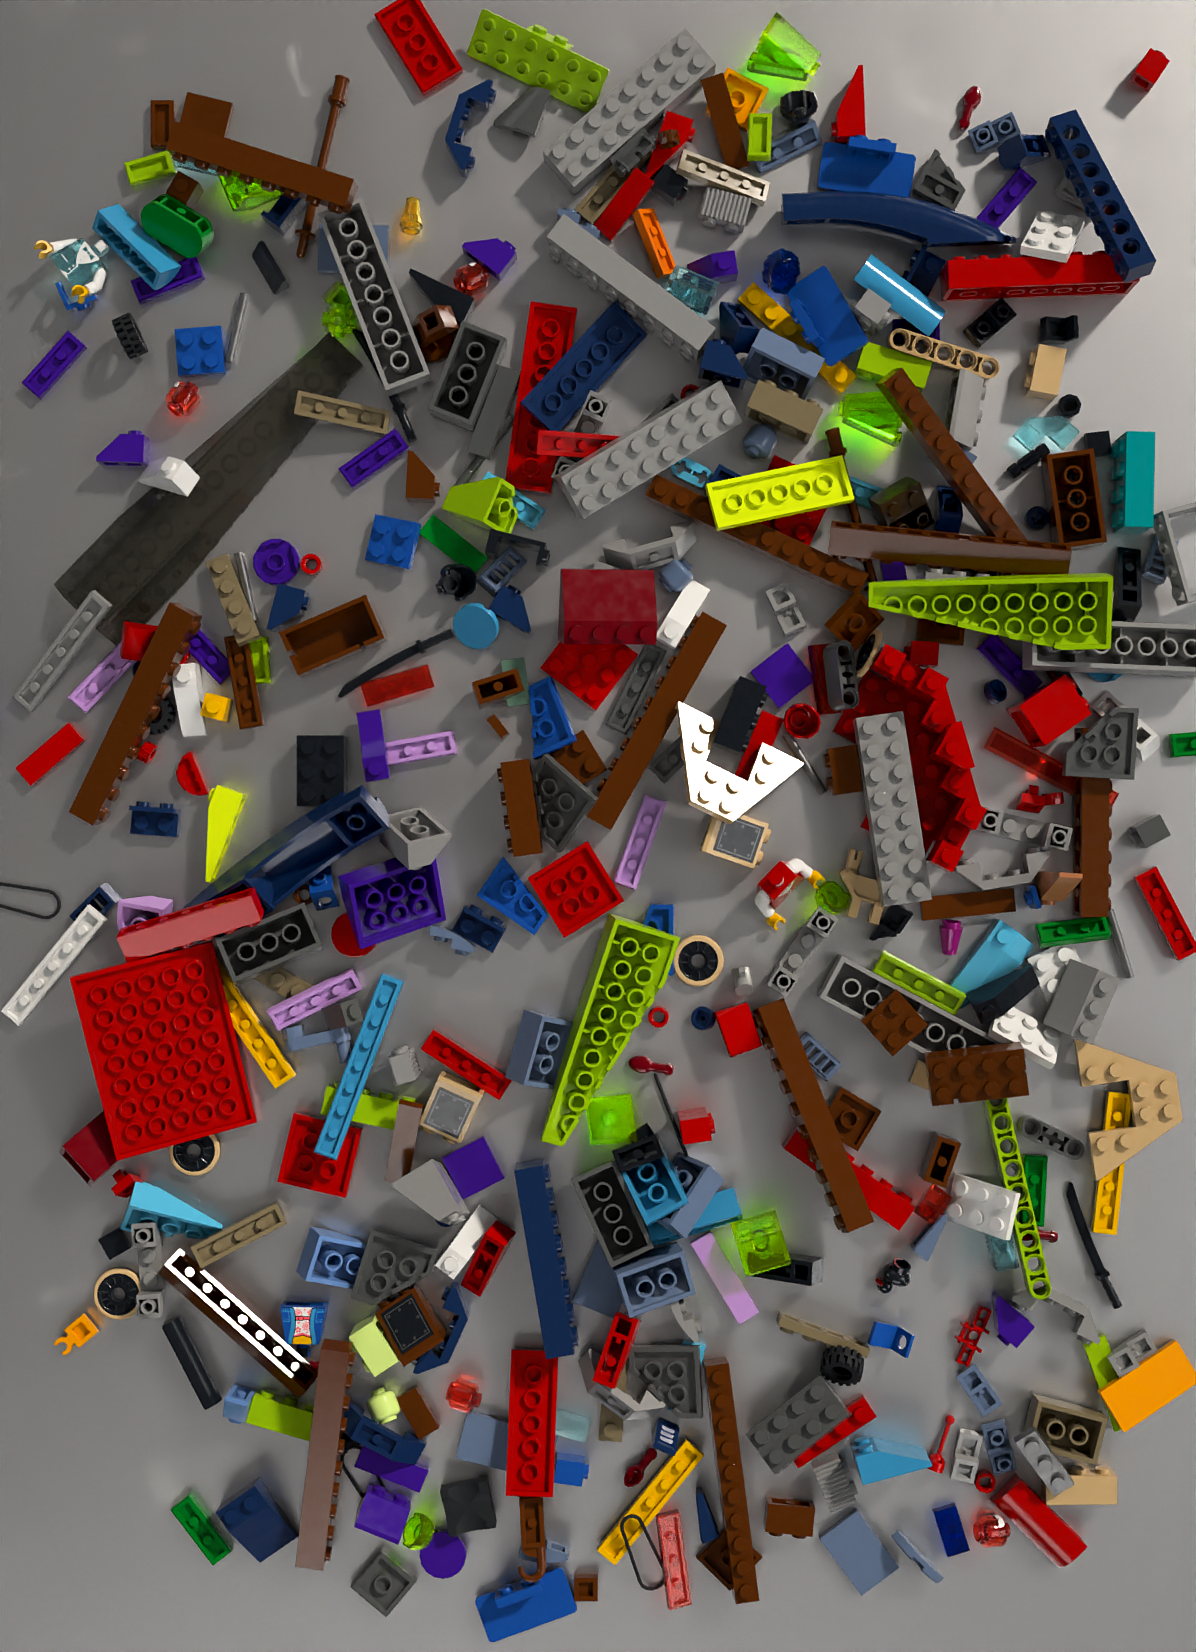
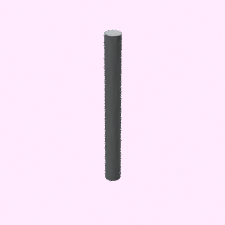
[453,413,514,486]

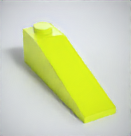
[205,785,247,883]

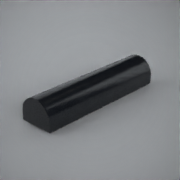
[162,1315,222,1410]

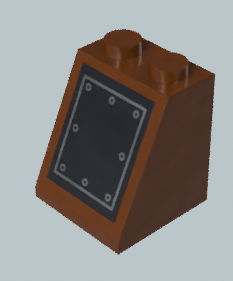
[375,1283,447,1367]

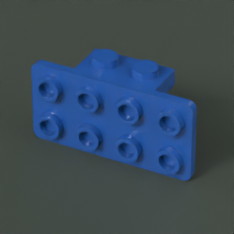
[817,135,916,198]
[787,266,868,367]
[475,1567,577,1642]

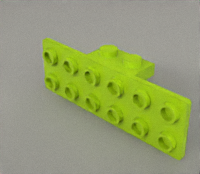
[467,9,609,113]

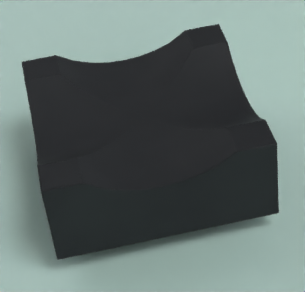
[440,1475,497,1537]

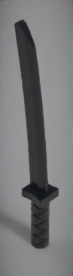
[350,327,417,443]
[338,629,455,698]
[1066,1182,1122,1309]

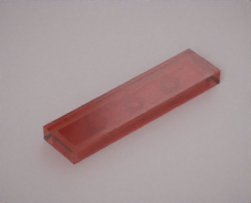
[655,1509,692,1610]

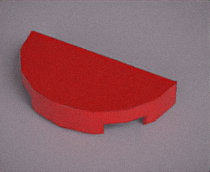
[176,751,209,796]

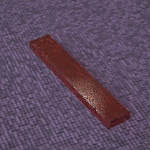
[983,727,1119,806]

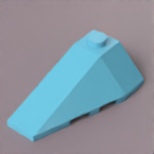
[949,919,1034,1009]
[120,1182,223,1239]

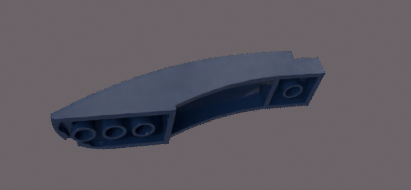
[781,191,1016,248]
[183,785,390,938]

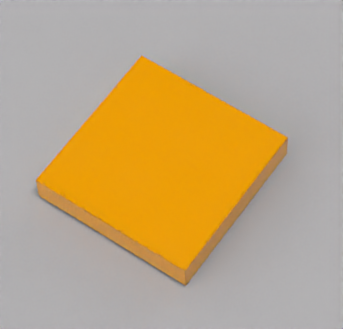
[706,67,769,132]

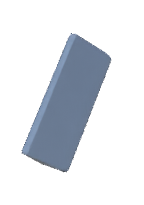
[753,118,823,174]

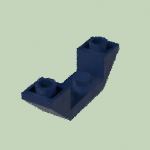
[445,79,497,178]
[412,1282,469,1374]
[344,1402,427,1465]

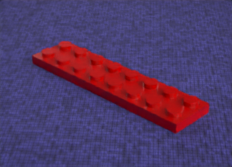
[505,301,577,495]

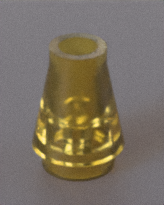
[399,197,423,235]

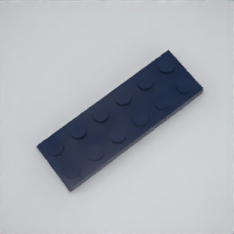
[519,301,648,431]

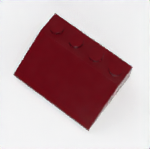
[558,569,657,645]

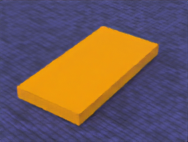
[1097,1339,1196,1433]

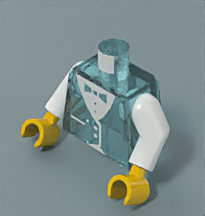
[34,238,110,304]

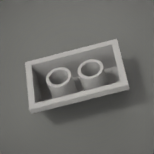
[944,368,986,452]
[379,807,452,870]
[1042,959,1120,1045]

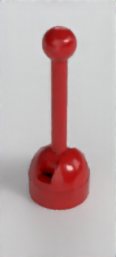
[927,1415,955,1474]

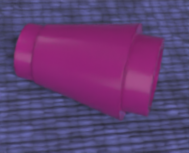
[939,919,963,955]

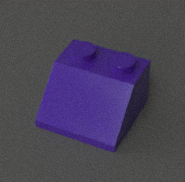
[354,1484,411,1544]

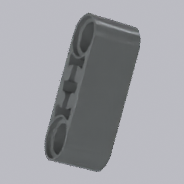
[823,640,859,711]
[1017,1115,1085,1160]

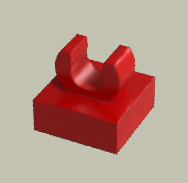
[1016,785,1046,814]
[111,1169,143,1198]

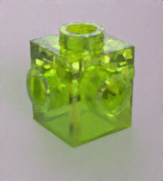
[321,303,356,338]

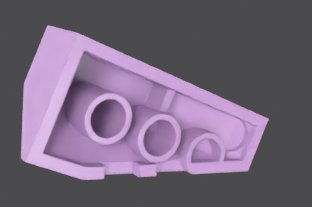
[117,896,173,956]

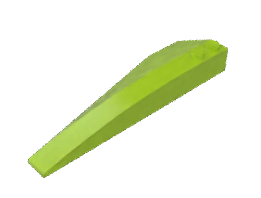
[868,573,1113,650]
[540,913,680,1147]

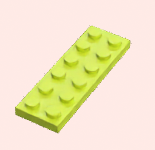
[705,455,854,531]

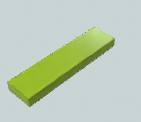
[872,950,966,1016]
[1081,1334,1120,1432]

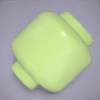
[366,1388,400,1425]

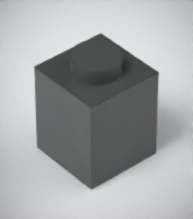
[1129,814,1171,848]
[322,998,364,1031]

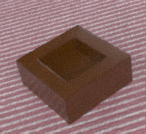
[487,714,509,740]
[574,1574,598,1601]

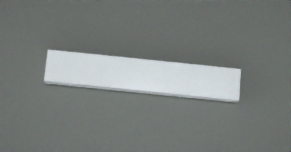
[1,904,108,1026]

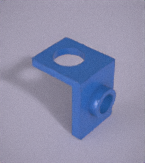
[55,281,99,311]
[309,865,339,911]
[1023,883,1042,909]
[867,1321,915,1358]

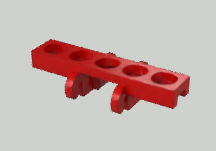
[954,1305,992,1367]

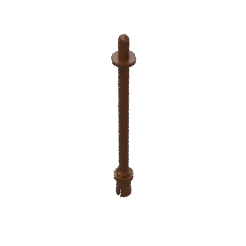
[295,75,350,259]
[825,427,881,610]

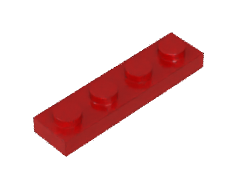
[534,429,621,458]
[1133,866,1196,961]
[421,1029,512,1100]
[794,1395,877,1468]

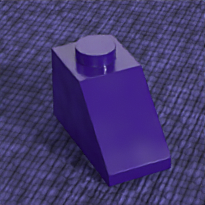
[462,238,517,281]
[687,250,738,289]
[96,430,149,467]
[992,1291,1035,1348]

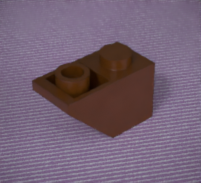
[412,305,459,348]

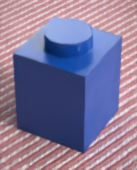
[554,1452,589,1487]

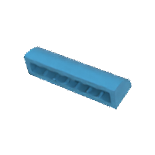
[92,204,181,291]
[853,254,946,337]
[647,1188,743,1247]

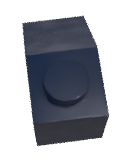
[997,134,1051,170]
[719,302,760,354]
[933,486,963,533]
[266,583,311,632]
[488,585,532,635]

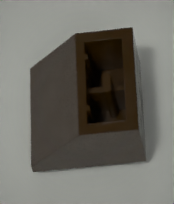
[867,476,935,530]

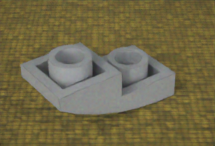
[670,1299,702,1342]

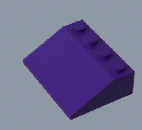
[338,857,446,949]

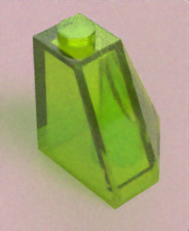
[747,12,821,82]
[838,391,903,447]

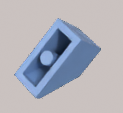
[223,1383,257,1424]

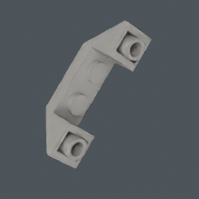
[551,390,612,479]
[602,520,697,570]
[976,807,1073,851]
[954,847,1050,890]
[767,906,839,998]
[131,1222,166,1319]
[1008,1284,1100,1345]
[578,1348,666,1421]

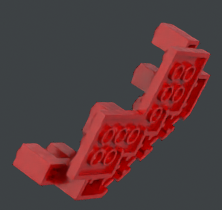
[832,644,987,873]

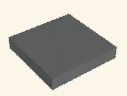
[351,1548,417,1617]

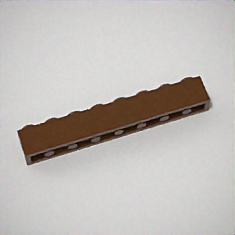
[166,121,358,214]
[1073,728,1112,917]
[158,1248,318,1398]

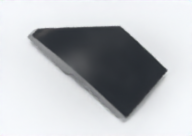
[869,904,913,941]

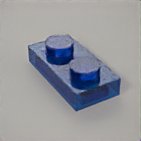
[932,1503,970,1557]

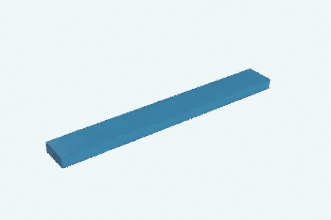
[314,974,404,1161]

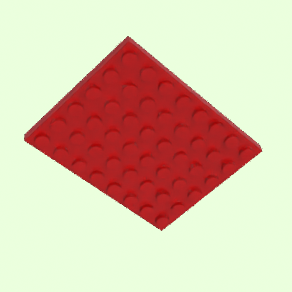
[70,941,257,1161]

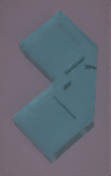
[1012,416,1080,452]

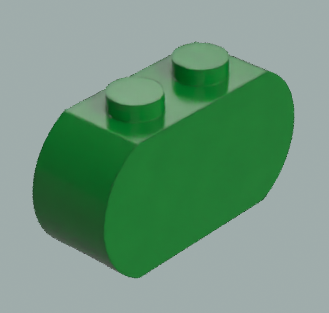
[141,194,214,258]

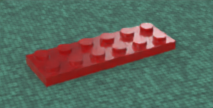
[506,1349,558,1497]

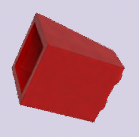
[1006,674,1092,748]

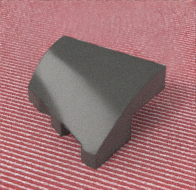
[493,87,551,138]

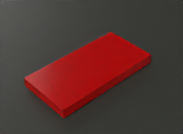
[374,0,463,96]

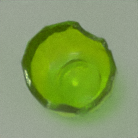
[815,881,851,916]
[403,1512,435,1551]

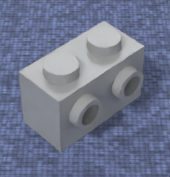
[853,288,891,336]

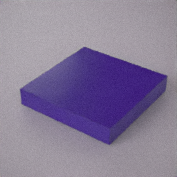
[750,643,816,709]
[442,1136,505,1199]

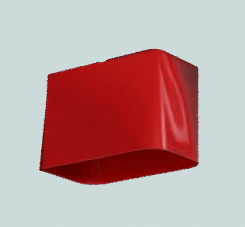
[120,621,158,662]
[714,1002,762,1058]

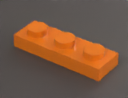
[632,208,678,279]

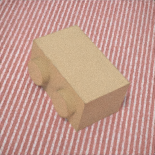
[1023,344,1067,401]

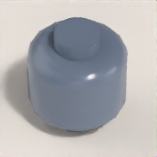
[743,423,777,459]
[658,558,693,593]

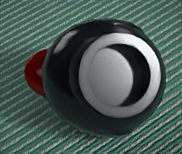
[875,1258,911,1294]

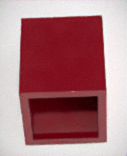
[59,1111,120,1187]

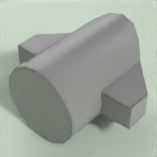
[731,967,754,997]

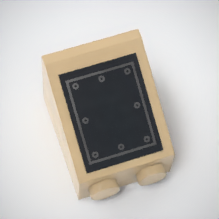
[699,815,771,869]
[420,1070,485,1144]

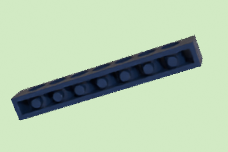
[1045,109,1156,283]

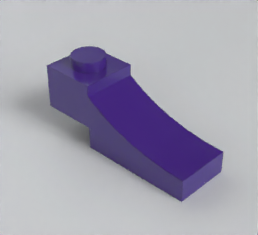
[356,709,391,783]

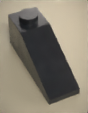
[409,268,476,328]
[1112,547,1142,622]
[966,964,1040,1025]
[746,1252,824,1286]

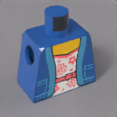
[280,1301,329,1358]

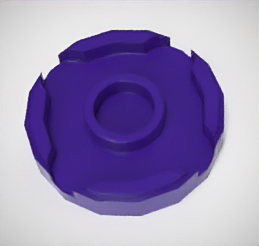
[253,539,300,586]
[419,1529,467,1579]

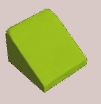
[322,281,352,316]

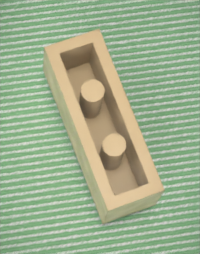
[1041,1465,1117,1505]

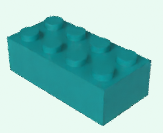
[1110,431,1155,534]

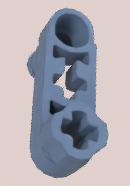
[281,1024,352,1064]

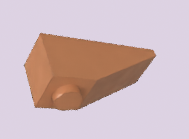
[1034,871,1083,905]

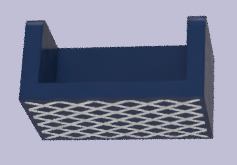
[261,194,307,236]

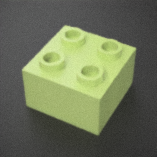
[348,1313,399,1377]

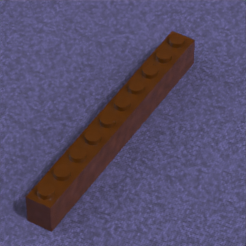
[876,368,1027,540]
[645,475,869,596]
[828,521,1072,576]
[69,603,202,825]
[587,611,727,830]
[752,998,874,1233]
[295,1339,356,1571]
[702,1357,759,1604]

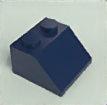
[698,339,747,390]

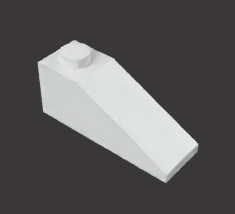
[138,456,200,497]
[656,580,710,650]
[173,663,207,737]
[1091,691,1160,762]
[435,1204,498,1280]

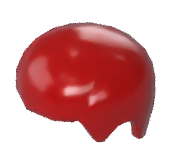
[783,703,821,739]

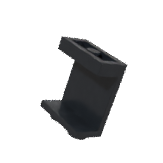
[485,529,550,572]

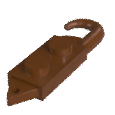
[518,1496,546,1583]

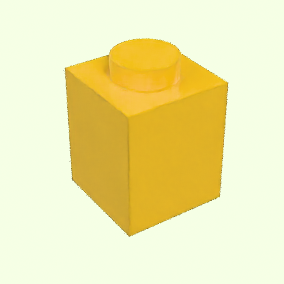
[200,692,234,723]

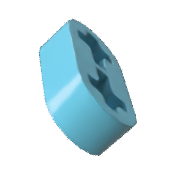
[671,457,713,490]

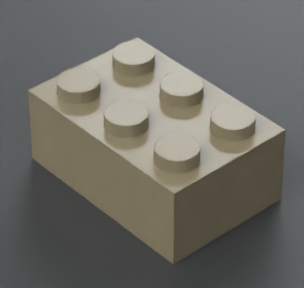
[744,380,823,444]
[1023,1393,1108,1465]

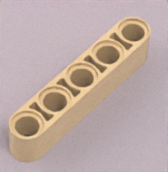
[886,328,1000,379]

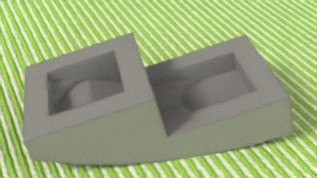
[765,582,807,637]
[1107,1329,1158,1378]
[950,1428,983,1484]

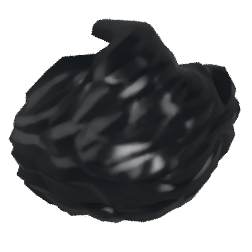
[779,90,818,125]
[435,564,478,602]

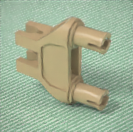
[839,849,884,925]

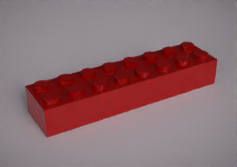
[940,251,1140,301]

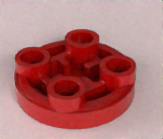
[331,912,376,957]

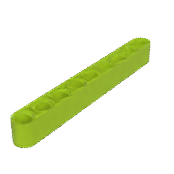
[983,1098,1051,1299]

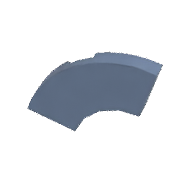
[892,1530,944,1583]

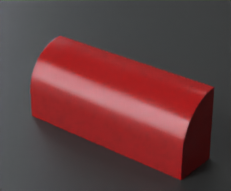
[990,1473,1088,1567]

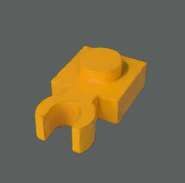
[54,1313,99,1355]

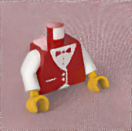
[755,858,825,930]

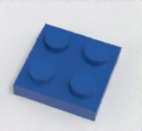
[174,326,226,378]
[365,514,421,570]

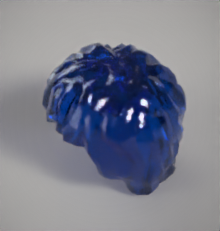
[762,248,800,295]

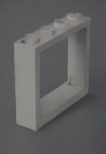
[1153,502,1196,606]

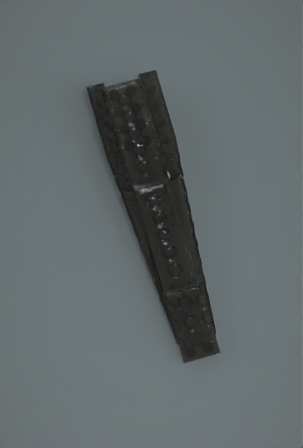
[54,332,363,645]

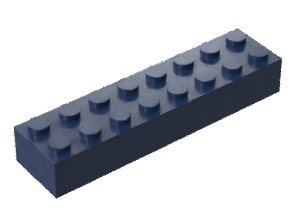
[514,1158,579,1359]

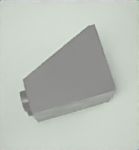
[392,1159,470,1226]

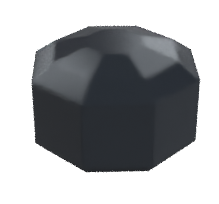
[1056,394,1081,419]

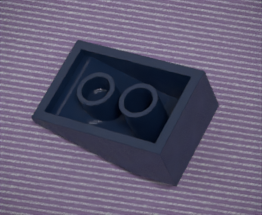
[216,1477,299,1563]

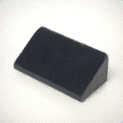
[252,241,289,295]
[612,1133,665,1173]

